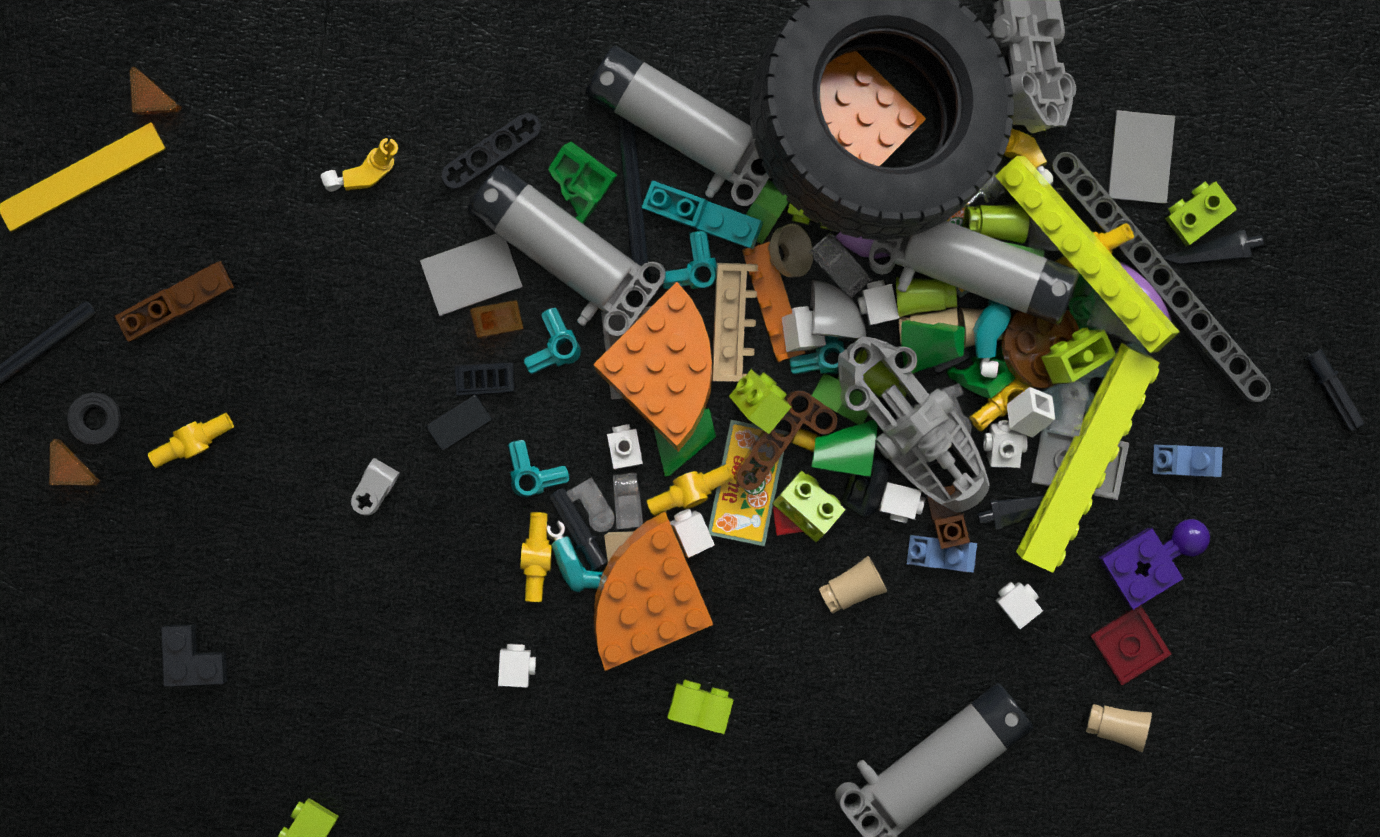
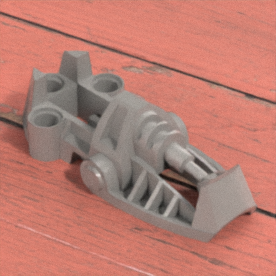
[990,0,1076,133]
[838,336,990,513]

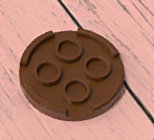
[1002,309,1079,388]

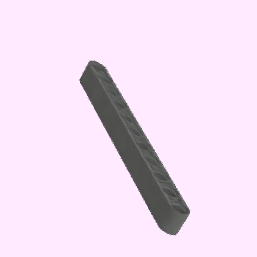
[1050,152,1271,402]

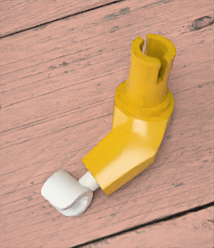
[1004,129,1053,185]
[321,138,398,192]

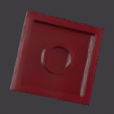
[1090,605,1172,685]

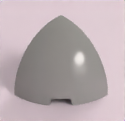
[810,280,866,341]

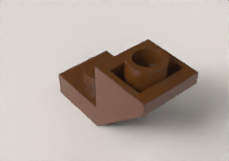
[926,485,970,549]

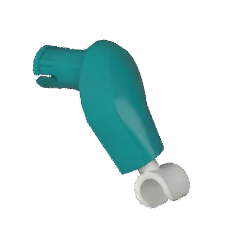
[973,299,1011,378]
[547,521,603,593]

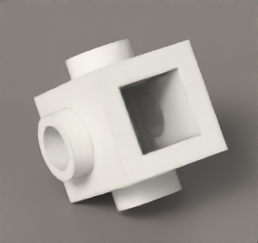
[983,420,1027,468]

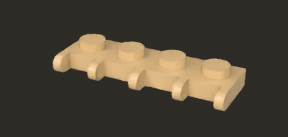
[712,263,758,381]

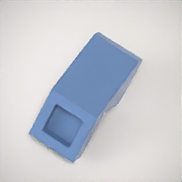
[1153,444,1223,477]
[907,535,977,572]

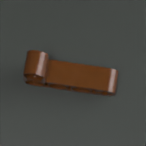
[734,391,837,490]

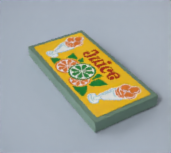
[708,420,788,546]

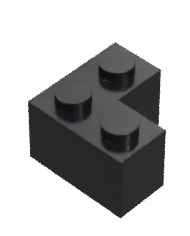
[161,624,228,686]

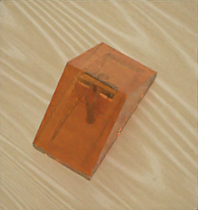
[130,66,182,115]
[470,300,523,339]
[49,439,100,485]

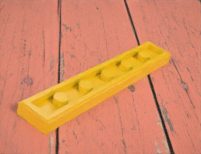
[0,123,166,232]

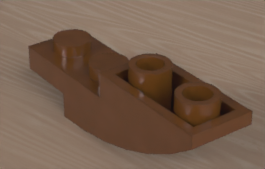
[115,261,234,342]

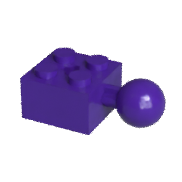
[1098,519,1210,609]

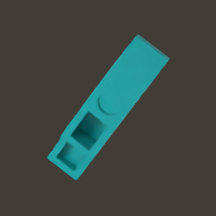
[642,180,764,249]

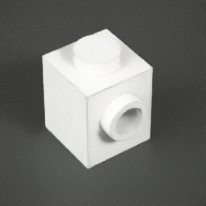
[858,280,899,326]
[782,306,826,352]
[1007,387,1055,437]
[607,424,643,469]
[879,482,925,523]
[670,509,715,558]
[996,582,1043,629]
[498,644,536,687]

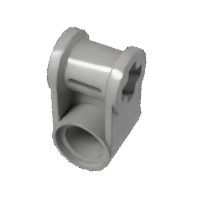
[351,458,400,515]

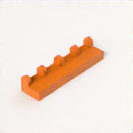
[742,242,805,362]

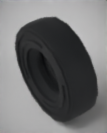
[67,392,121,445]

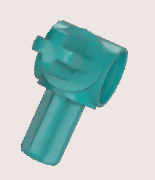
[663,231,716,289]
[524,308,581,374]
[790,336,845,374]
[508,440,569,497]

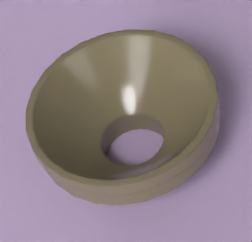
[768,224,813,277]

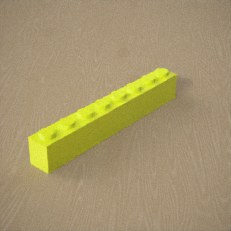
[995,156,1179,353]
[1016,343,1159,573]

